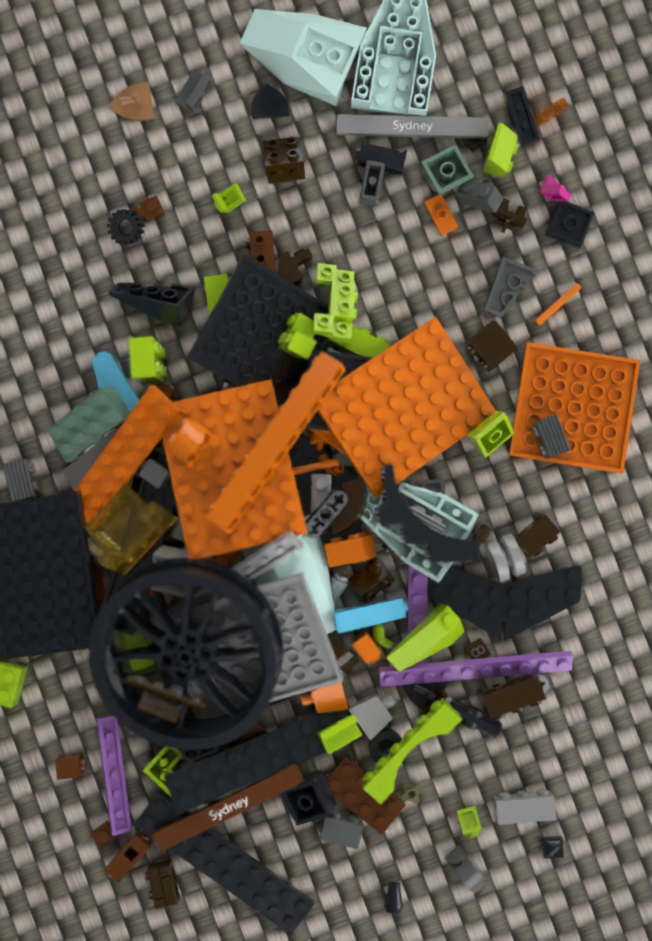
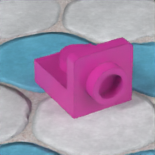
[540,175,571,201]

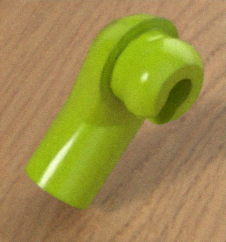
[372,623,393,650]

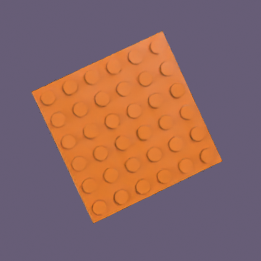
[508,342,641,474]

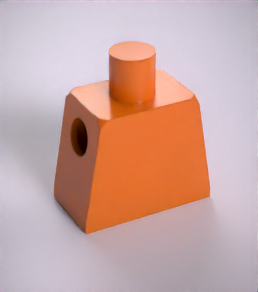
[300,682,348,713]

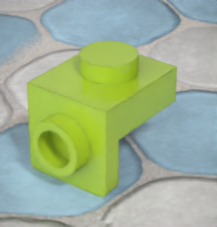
[212,184,246,213]

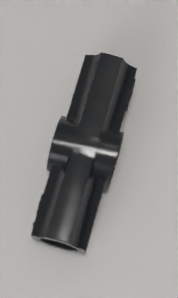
[450,698,502,738]

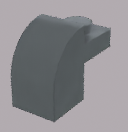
[445,845,489,893]

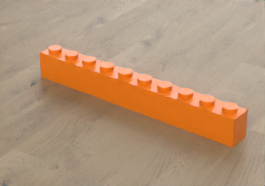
[205,352,345,534]

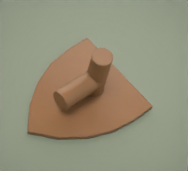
[109,82,155,121]

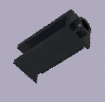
[355,142,407,176]

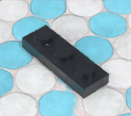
[504,86,540,148]

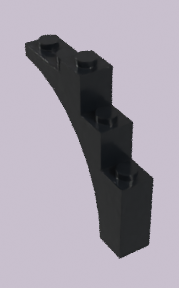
[375,464,479,563]

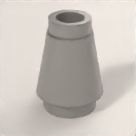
[330,571,349,602]

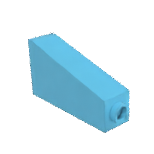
[91,351,140,412]
[334,597,409,633]

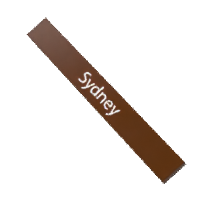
[153,762,305,852]

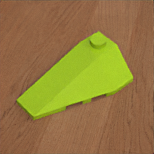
[386,603,465,672]

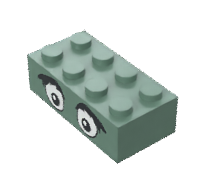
[47,386,130,462]

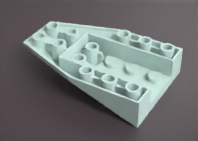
[351,0,436,116]
[240,9,367,106]

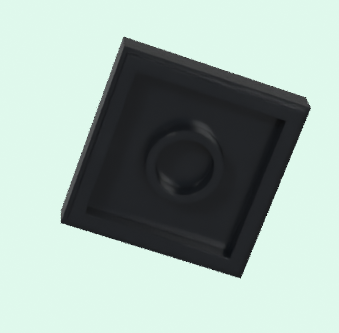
[545,201,595,249]

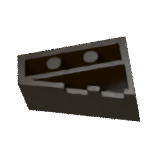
[476,674,546,720]

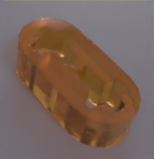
[534,98,569,126]

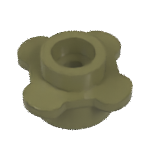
[401,782,422,804]

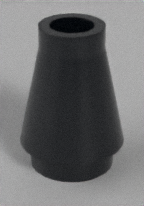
[384,882,403,914]

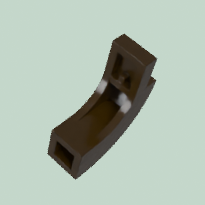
[312,478,367,534]

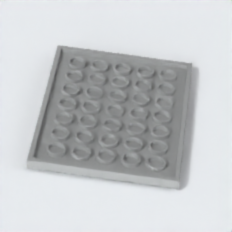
[155,572,343,719]

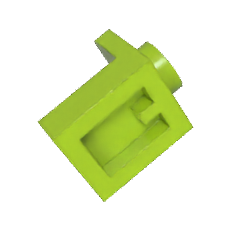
[456,806,482,839]

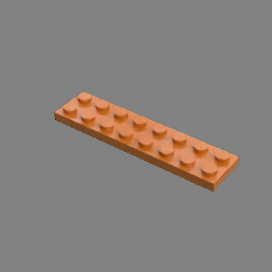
[73,385,181,530]

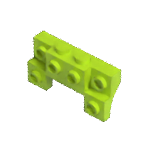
[313,263,358,344]

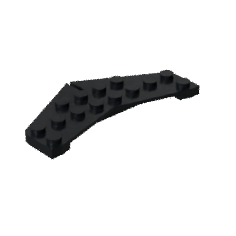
[427,566,582,640]

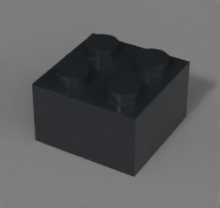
[281,769,337,826]

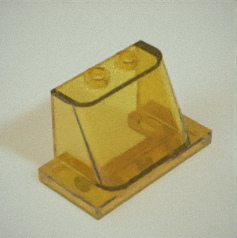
[85,485,178,576]

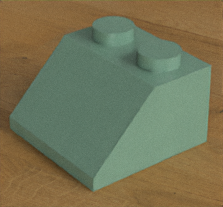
[421,144,474,195]

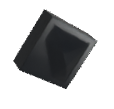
[542,836,564,859]

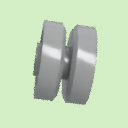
[484,534,526,582]

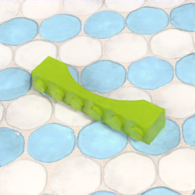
[362,698,462,805]

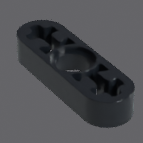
[305,488,348,538]

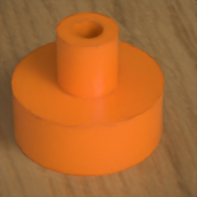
[309,433,328,451]

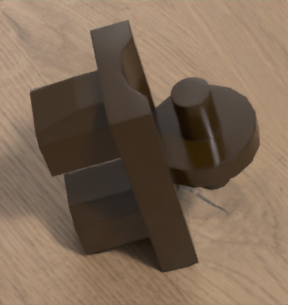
[491,198,528,233]

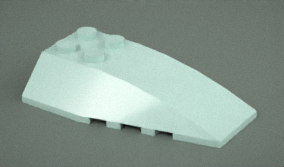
[361,482,479,583]
[241,514,337,634]

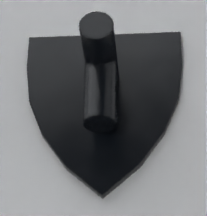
[251,82,290,119]
[402,681,448,710]

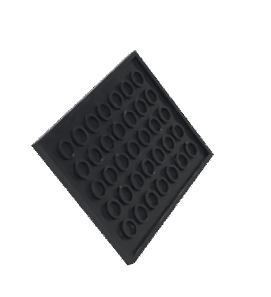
[0,491,99,660]

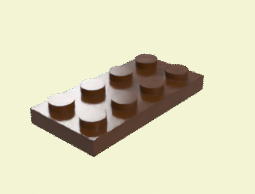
[325,754,406,835]

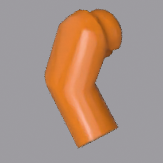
[318,453,344,476]

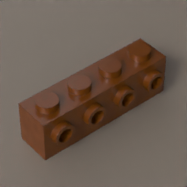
[246,230,276,273]

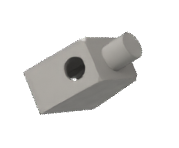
[349,693,397,740]

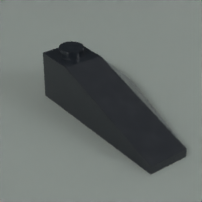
[109,282,195,326]

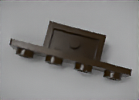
[126,675,205,724]

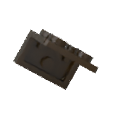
[263,137,306,184]
[465,320,517,372]

